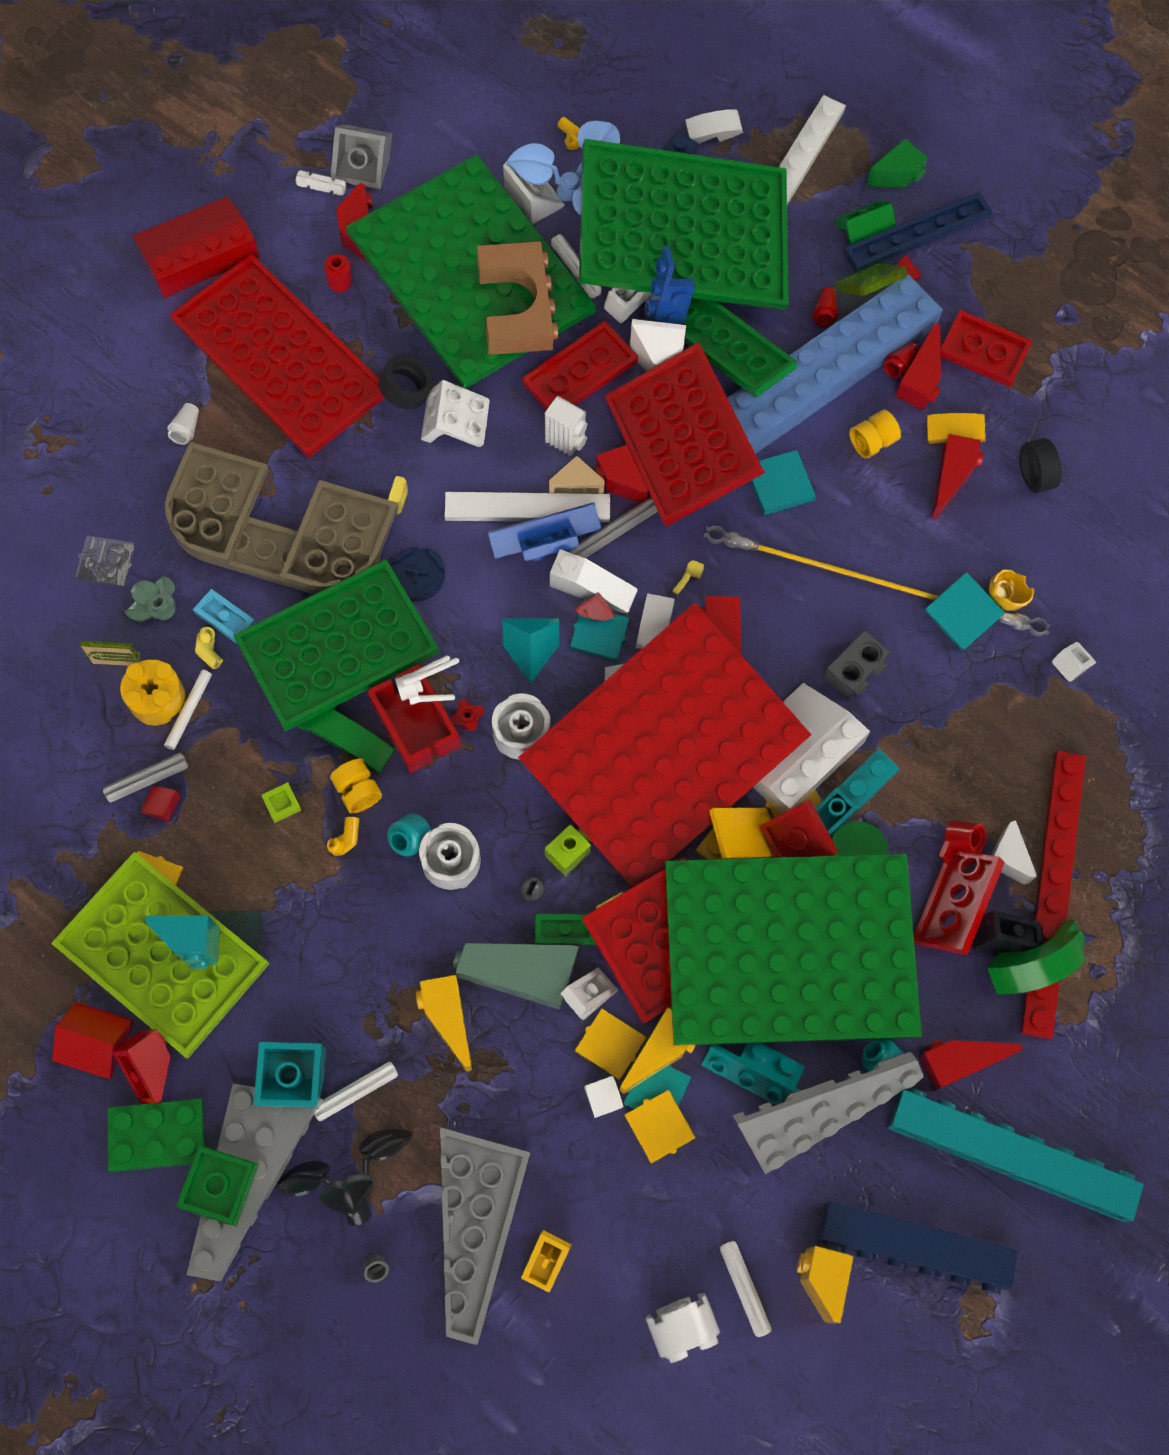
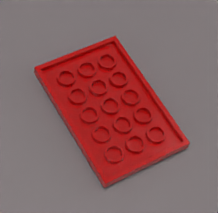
[605,342,765,527]

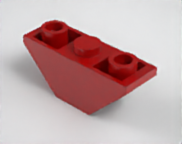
[336,183,373,264]

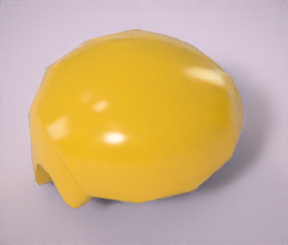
[989,570,1034,611]

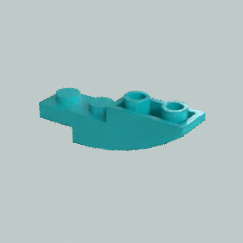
[815,748,900,837]

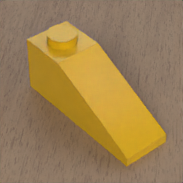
[416,975,472,1071]
[619,1008,696,1094]

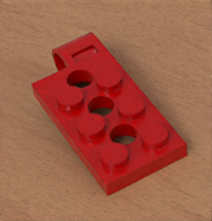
[914,820,1005,955]

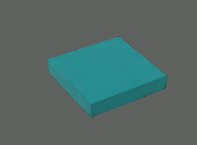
[750,450,816,515]
[924,572,1005,652]

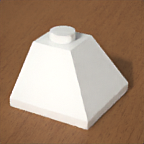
[630,319,686,372]

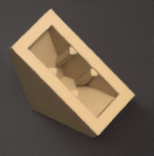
[549,456,604,494]

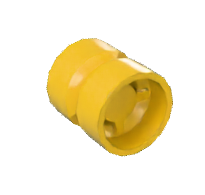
[849,409,901,459]
[330,759,383,814]

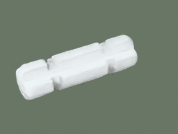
[296,170,346,196]

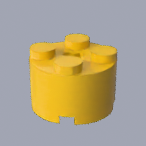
[120,660,186,726]

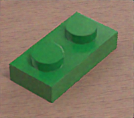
[535,914,595,946]

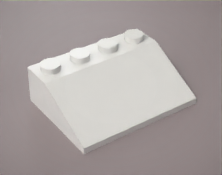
[753,683,870,814]

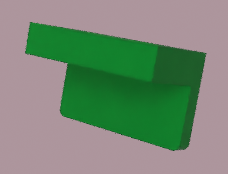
[835,200,896,245]

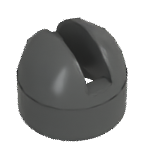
[520,877,544,902]
[362,1253,389,1282]

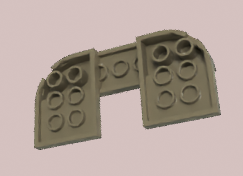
[165,442,398,594]

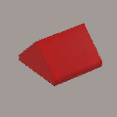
[52,1002,134,1080]

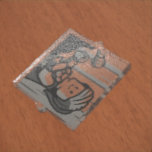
[75,535,135,586]

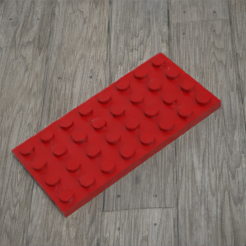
[170,254,385,459]

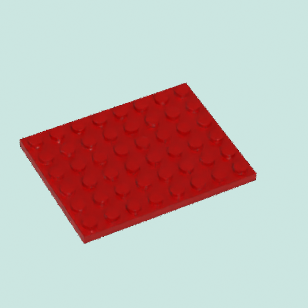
[518,603,812,888]

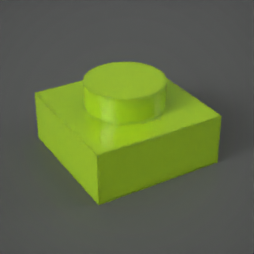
[261,782,302,823]

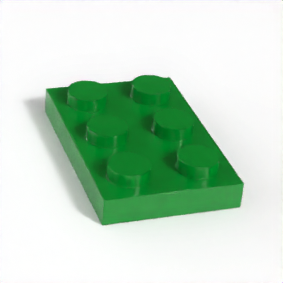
[108,1099,205,1173]

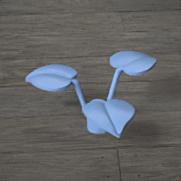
[507,121,620,216]

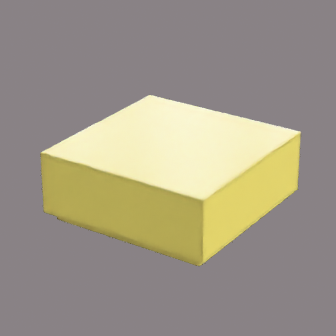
[388,476,408,514]

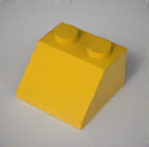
[797,1246,854,1323]

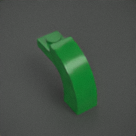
[988,920,1086,995]

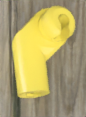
[195,627,223,670]

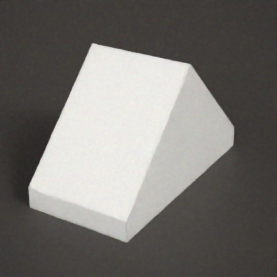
[991,821,1037,885]

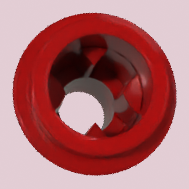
[812,287,839,328]
[884,342,920,379]

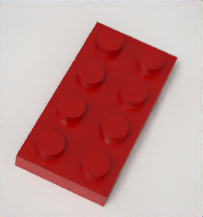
[522,321,638,411]

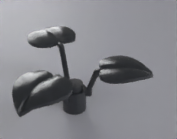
[276,1129,413,1226]

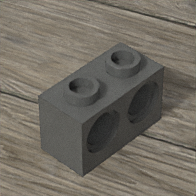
[823,631,891,700]

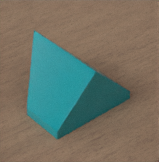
[502,618,559,684]

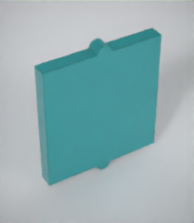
[570,614,630,661]
[623,1064,691,1110]

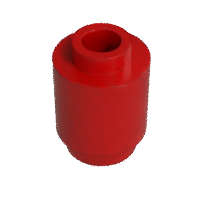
[324,254,353,293]

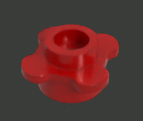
[451,699,484,731]

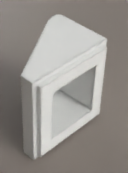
[1052,642,1096,682]
[584,1076,624,1118]

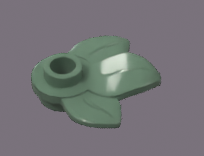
[125,576,176,622]

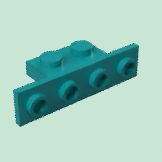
[702,1043,805,1105]

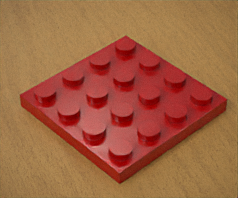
[581,857,686,1024]

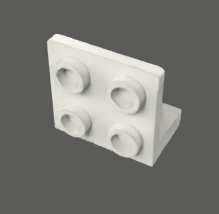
[421,380,490,447]

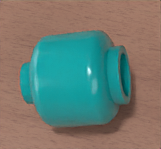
[387,813,431,856]
[861,1039,905,1073]

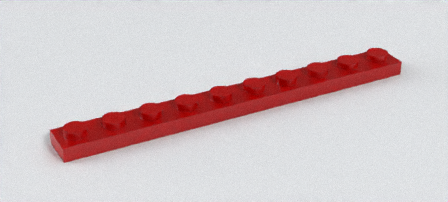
[1020,751,1086,1040]

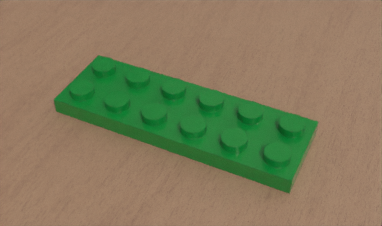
[684,298,797,398]

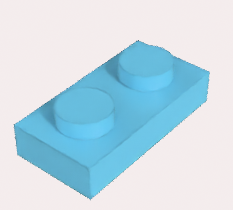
[193,589,256,645]

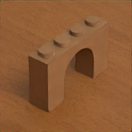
[477,241,558,355]

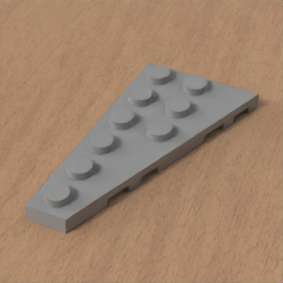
[732,1052,924,1174]
[187,1084,324,1282]
[440,1127,530,1345]

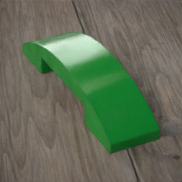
[297,709,395,774]

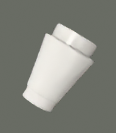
[168,403,199,445]

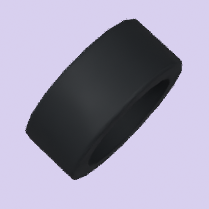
[378,356,433,409]
[1019,438,1062,493]

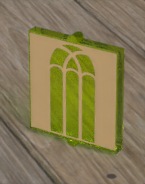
[80,641,142,666]

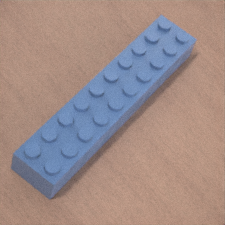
[728,274,943,454]

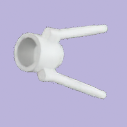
[395,656,459,705]

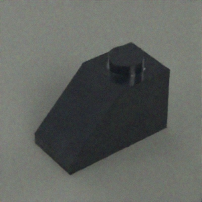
[972,910,1043,956]

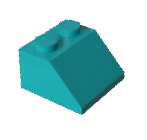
[145,916,220,970]
[254,1042,326,1108]

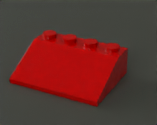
[132,196,260,298]

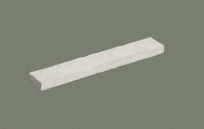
[445,492,610,523]

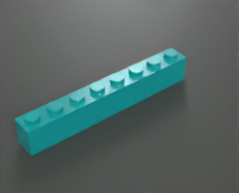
[887,1088,1144,1222]

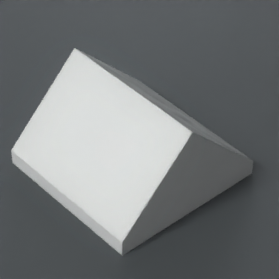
[503,162,565,224]

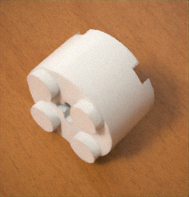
[492,694,550,760]
[419,823,481,890]
[645,1293,720,1363]

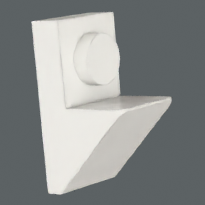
[561,967,618,1020]

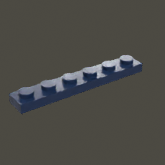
[843,192,992,273]

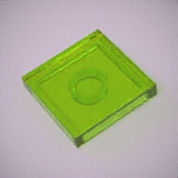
[836,263,907,296]

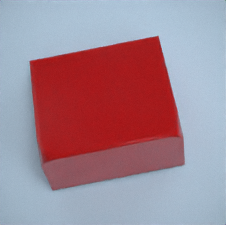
[141,786,180,823]

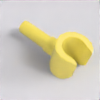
[673,561,704,595]

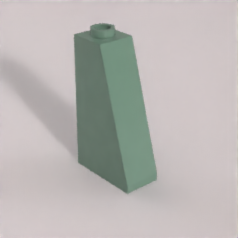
[453,943,579,1010]

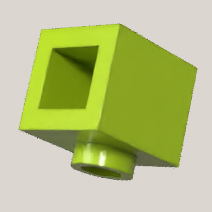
[545,824,591,876]

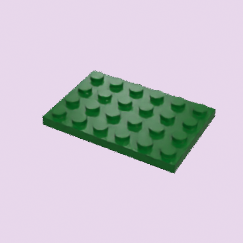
[233,559,440,732]

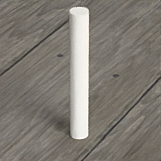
[164,670,212,750]

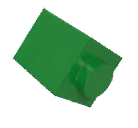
[867,139,928,188]

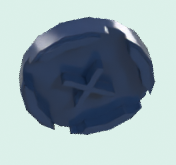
[391,547,445,601]

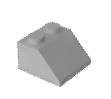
[331,124,392,189]

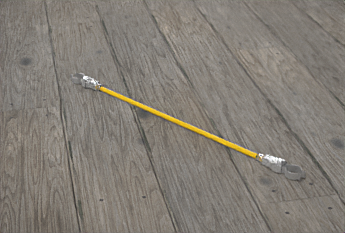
[704,526,1051,636]

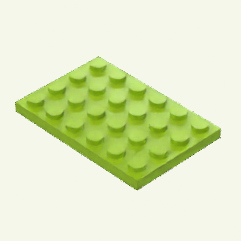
[51,852,269,1059]

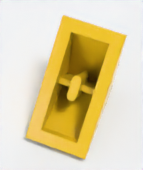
[521,1230,572,1293]

